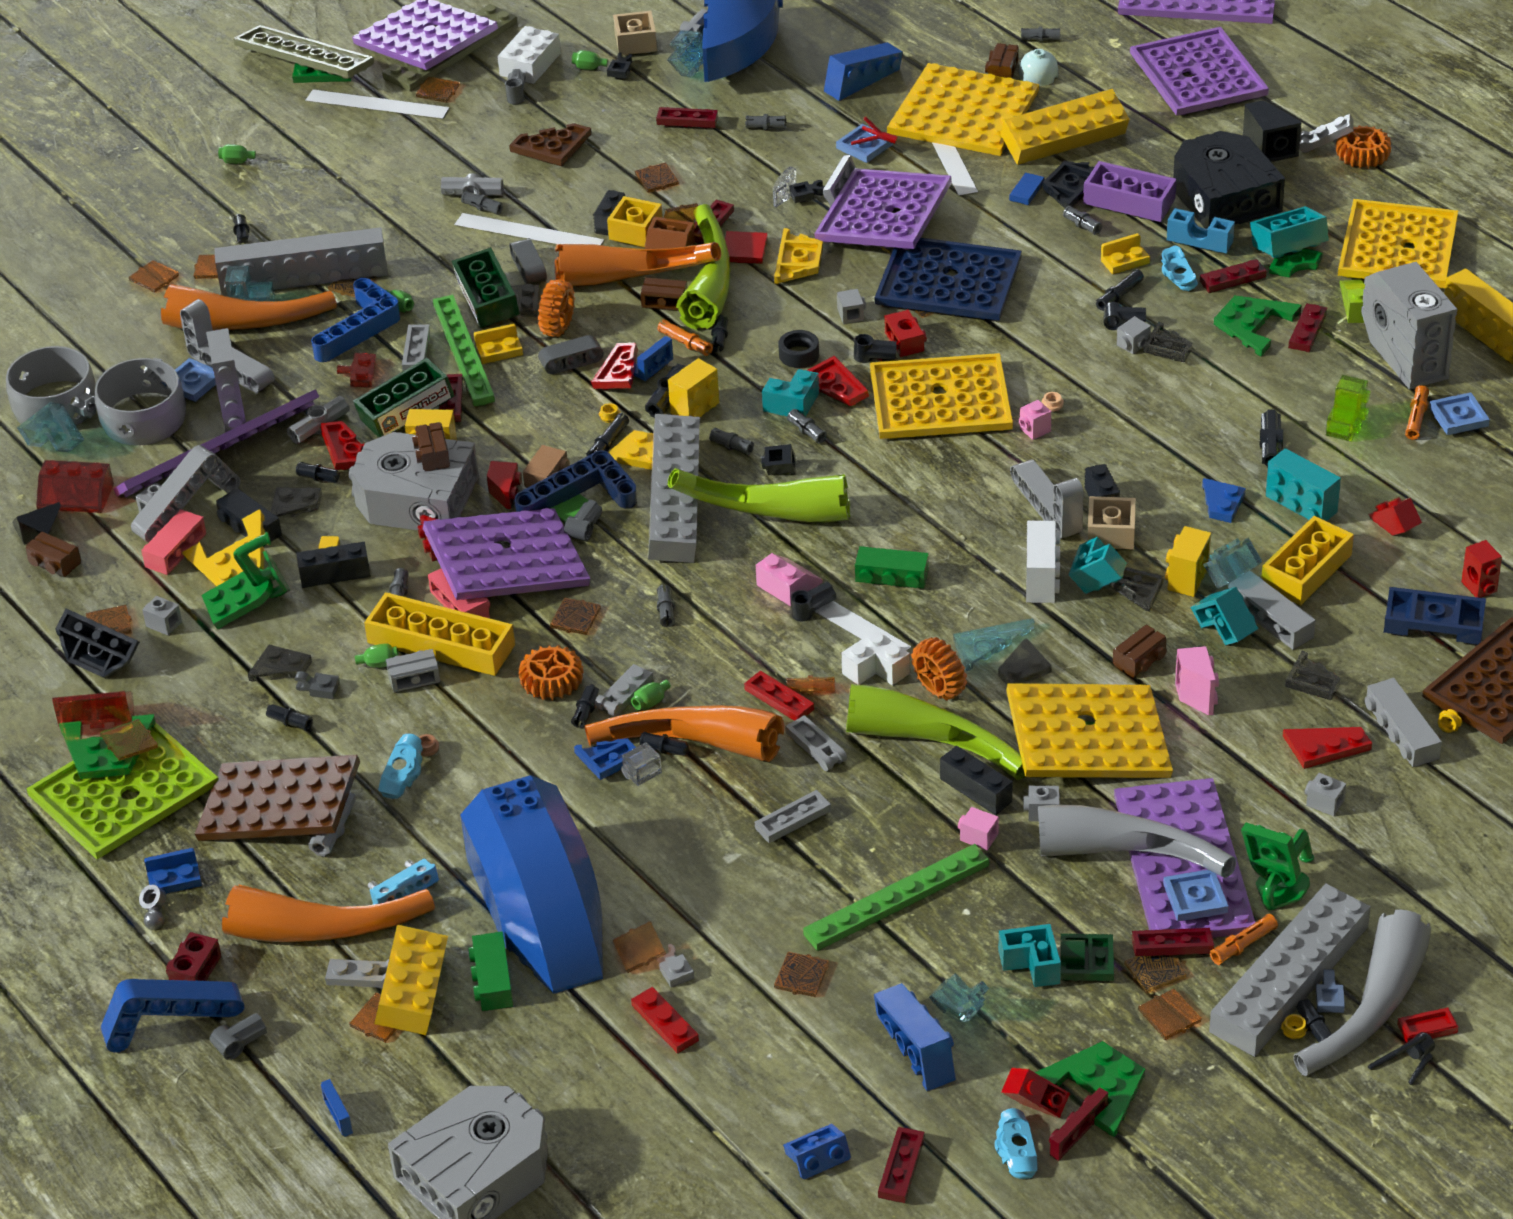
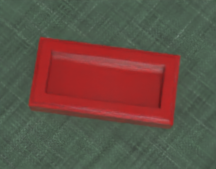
[1397,1007,1459,1043]

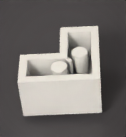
[841,630,910,686]

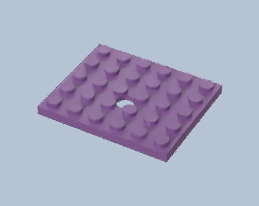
[352,0,498,70]
[1130,27,1269,116]
[814,168,952,249]
[423,508,590,600]

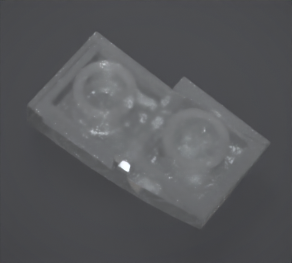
[773,166,797,208]

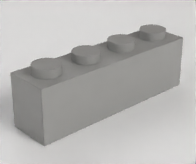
[1228,570,1316,650]
[1365,678,1442,767]

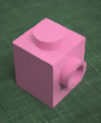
[1019,400,1051,440]
[958,807,999,850]

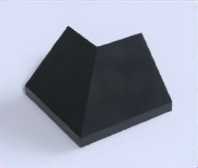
[12,502,61,545]

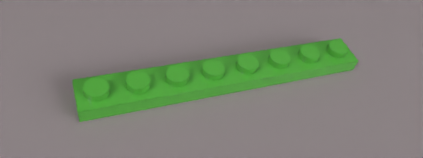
[433,295,495,407]
[803,844,989,951]

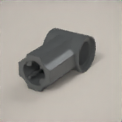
[505,69,526,104]
[564,500,602,541]
[210,1013,267,1060]

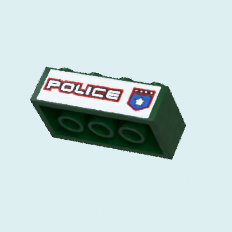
[452,247,520,328]
[353,358,455,438]

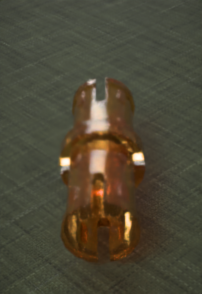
[786,675,835,695]

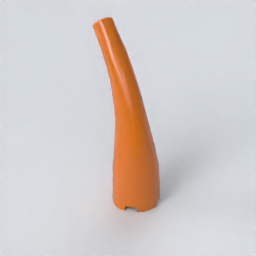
[555,242,721,286]
[161,284,337,331]
[585,705,784,762]
[222,884,435,942]

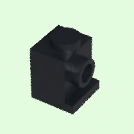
[761,444,796,475]

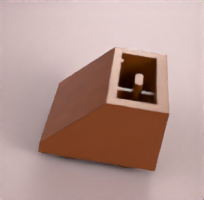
[644,217,695,249]

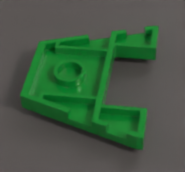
[1214,295,1302,357]
[59,714,156,779]
[1035,1041,1145,1137]

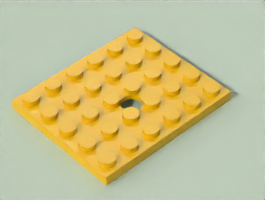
[1337,199,1458,288]
[870,353,1013,439]
[1006,683,1173,778]

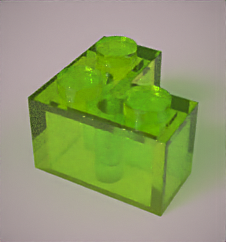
[1326,375,1371,442]

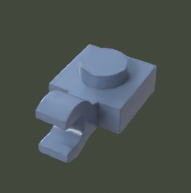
[1315,969,1345,1013]

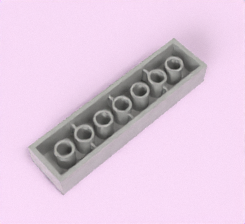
[214,227,388,296]
[648,414,700,563]
[1209,883,1371,1057]

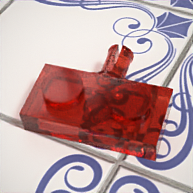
[337,353,376,388]

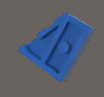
[1202,478,1246,523]
[574,738,641,780]

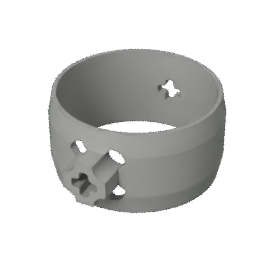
[6,346,97,432]
[95,358,186,446]

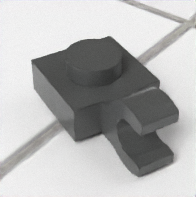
[295,671,340,699]

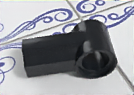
[1103,302,1146,330]
[853,334,897,363]
[791,581,836,622]

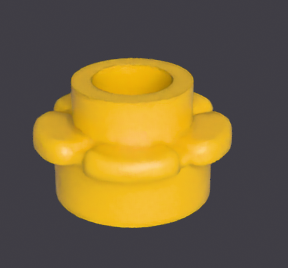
[599,403,621,423]
[1438,709,1462,733]
[1281,1014,1308,1039]

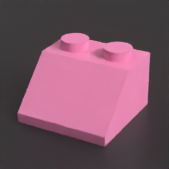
[756,553,823,606]

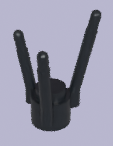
[1368,1032,1435,1085]

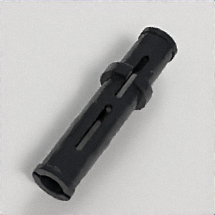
[1096,269,1144,311]
[586,413,629,456]

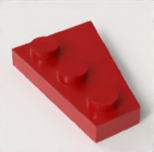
[591,343,638,390]
[808,355,869,406]
[320,421,365,470]
[1283,727,1372,769]

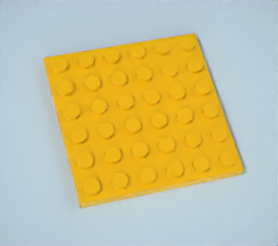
[887,63,1039,156]

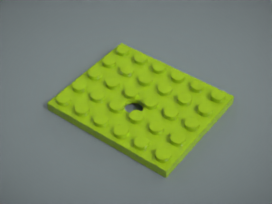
[26,723,219,860]

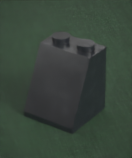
[1243,100,1302,162]

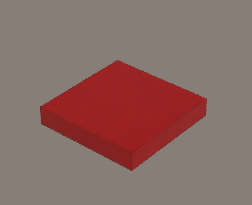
[725,231,768,264]

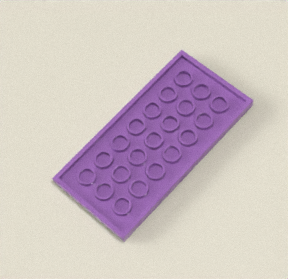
[1114,778,1256,938]

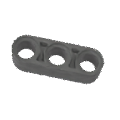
[509,238,547,285]
[538,335,604,374]

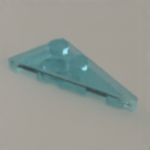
[953,618,1035,671]

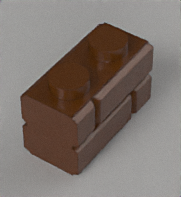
[985,43,1019,78]
[640,278,688,311]
[412,422,450,472]
[26,532,81,577]
[1113,624,1167,678]

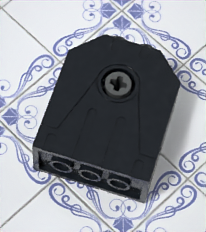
[1173,131,1285,229]

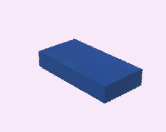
[1009,172,1044,205]
[321,1079,353,1137]

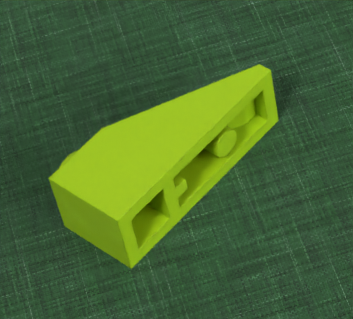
[1340,280,1365,323]

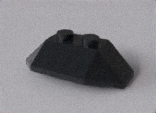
[55,608,140,679]

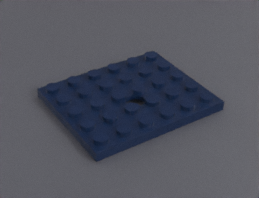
[874,238,1022,321]

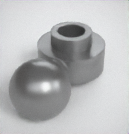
[139,884,166,930]

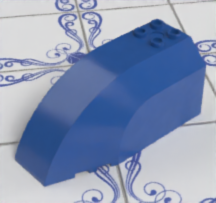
[702,0,783,82]
[460,775,603,994]

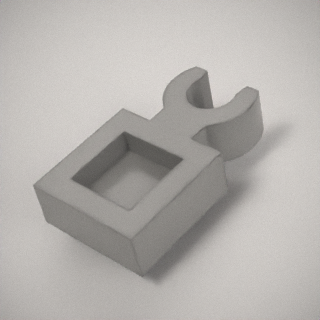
[656,944,694,987]

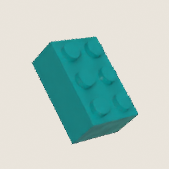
[1250,206,1329,258]
[1266,448,1341,521]

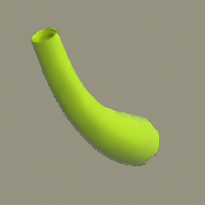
[676,204,730,330]
[667,468,850,522]
[846,684,1025,780]

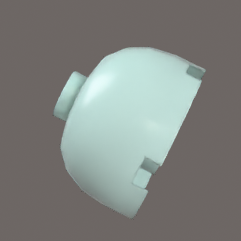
[1019,49,1058,86]

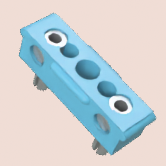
[368,858,439,905]

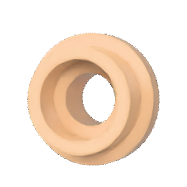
[1041,392,1064,412]

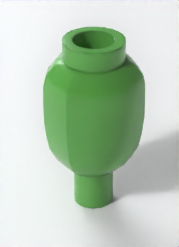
[572,50,608,70]
[218,144,256,164]
[386,289,414,312]
[355,643,399,668]
[631,680,671,710]

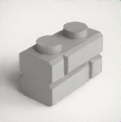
[386,649,440,693]

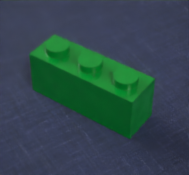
[855,546,929,589]
[468,931,513,1011]

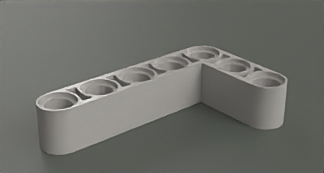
[180,299,275,393]
[131,445,240,543]
[1010,459,1083,539]

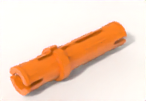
[657,319,713,356]
[1405,385,1429,440]
[1210,914,1278,965]

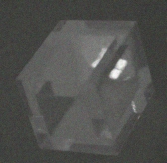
[621,742,662,786]

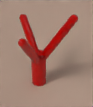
[851,117,898,145]

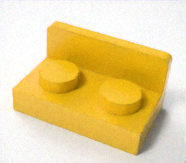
[1101,233,1150,275]
[474,324,523,364]

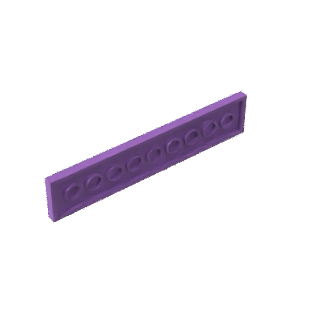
[113,389,319,497]

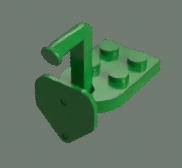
[201,532,290,630]
[1241,822,1315,910]

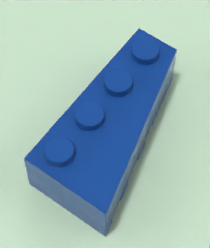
[824,42,903,101]
[874,983,956,1091]

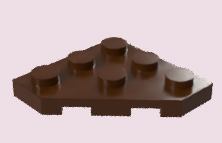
[509,123,592,166]

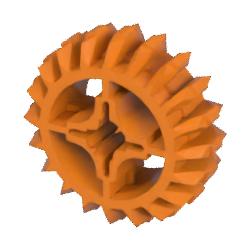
[1336,125,1392,169]
[538,280,575,337]
[911,637,967,701]
[519,644,584,701]

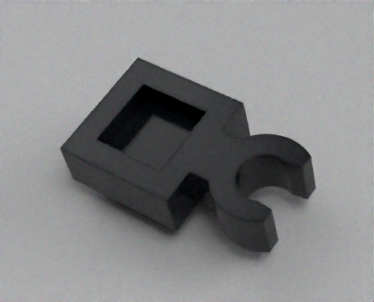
[607,52,632,79]
[788,180,825,203]

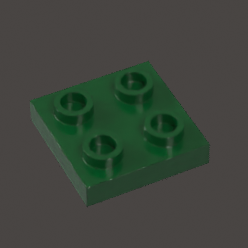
[1060,933,1114,981]

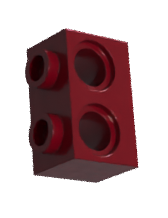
[166,932,222,981]

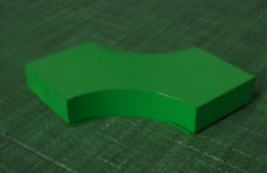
[1269,248,1323,278]

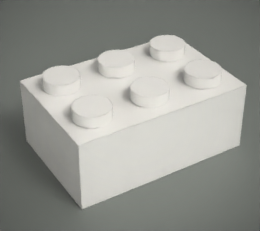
[498,26,561,84]
[1026,521,1060,603]

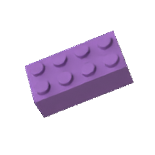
[1083,161,1177,222]

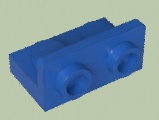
[634,336,673,381]
[144,848,202,894]
[783,1124,851,1179]

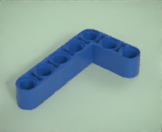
[311,278,400,362]
[101,979,245,1053]

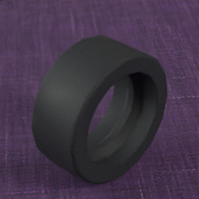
[778,330,819,368]

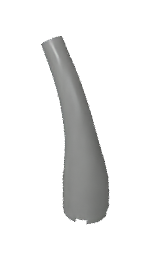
[1038,805,1237,878]
[1293,910,1431,1076]

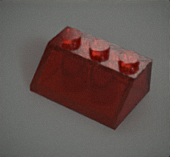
[36,460,114,513]
[52,691,135,729]

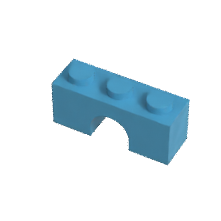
[1167,208,1235,254]

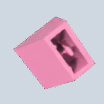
[1175,646,1219,715]

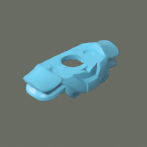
[1161,246,1198,291]
[378,734,423,799]
[995,1108,1037,1179]

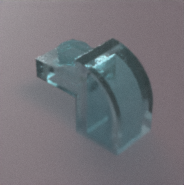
[929,973,989,1022]

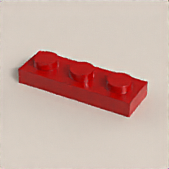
[744,670,814,721]
[631,986,699,1054]

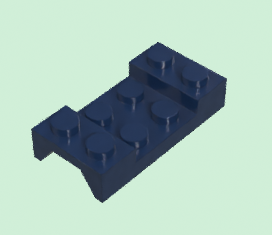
[1383,587,1486,644]

